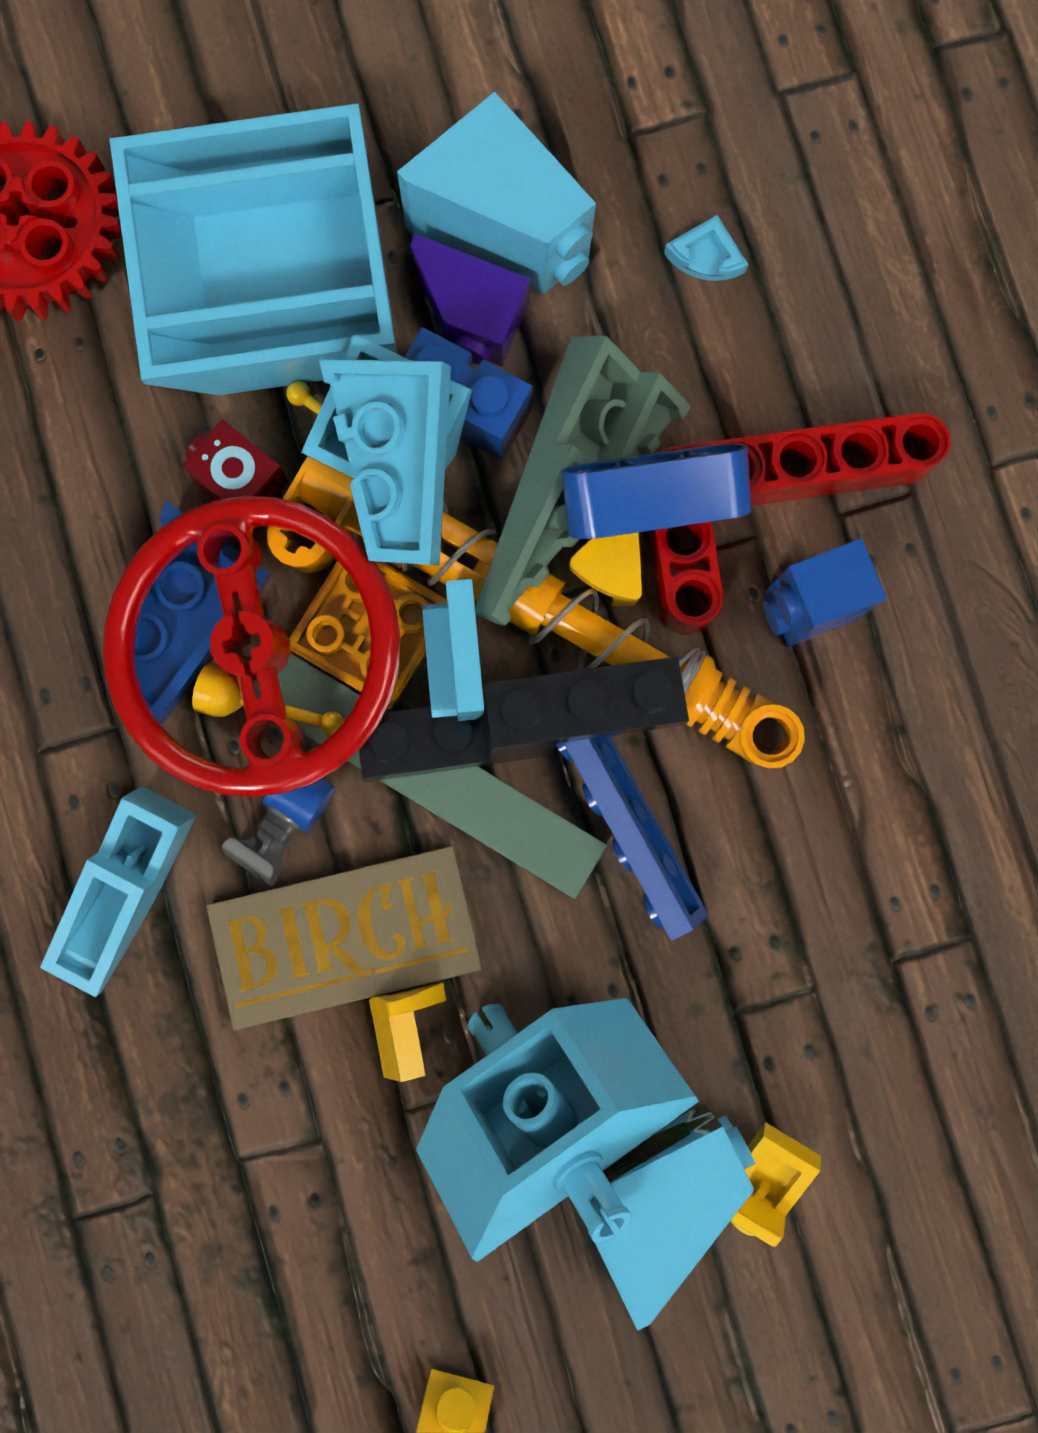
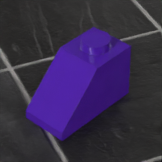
[410,234,530,366]

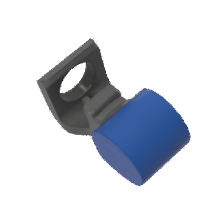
[221,778,336,886]

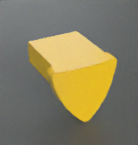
[569,532,642,607]
[369,982,447,1082]

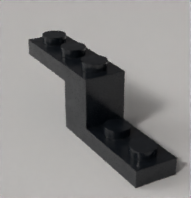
[359,657,689,783]

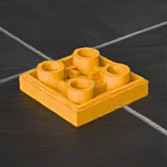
[289,561,447,712]

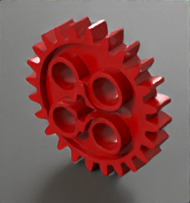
[0,121,122,322]

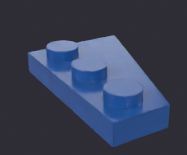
[105,501,271,726]

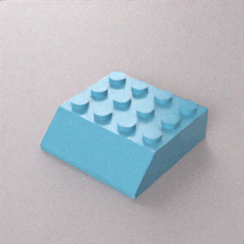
[109,103,398,395]

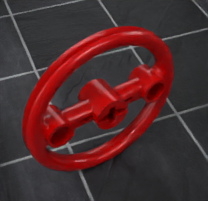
[103,496,401,797]

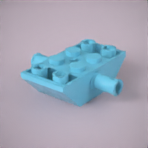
[416,998,699,1262]

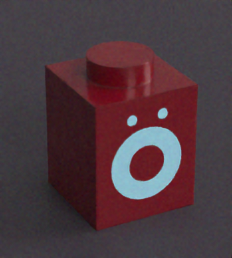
[181,419,289,500]

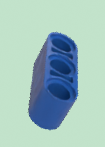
[562,444,752,539]

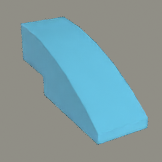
[40,786,197,997]

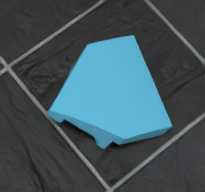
[422,579,484,721]

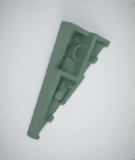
[475,336,691,625]

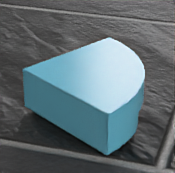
[664,215,749,281]

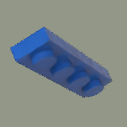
[556,736,708,941]

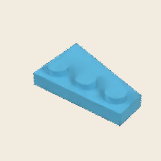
[319,359,451,565]

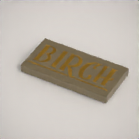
[206,846,483,1031]

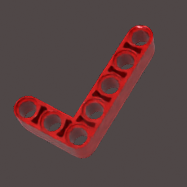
[647,413,951,635]

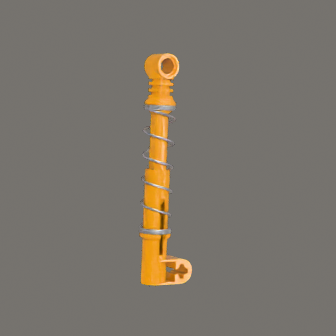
[267,456,805,768]

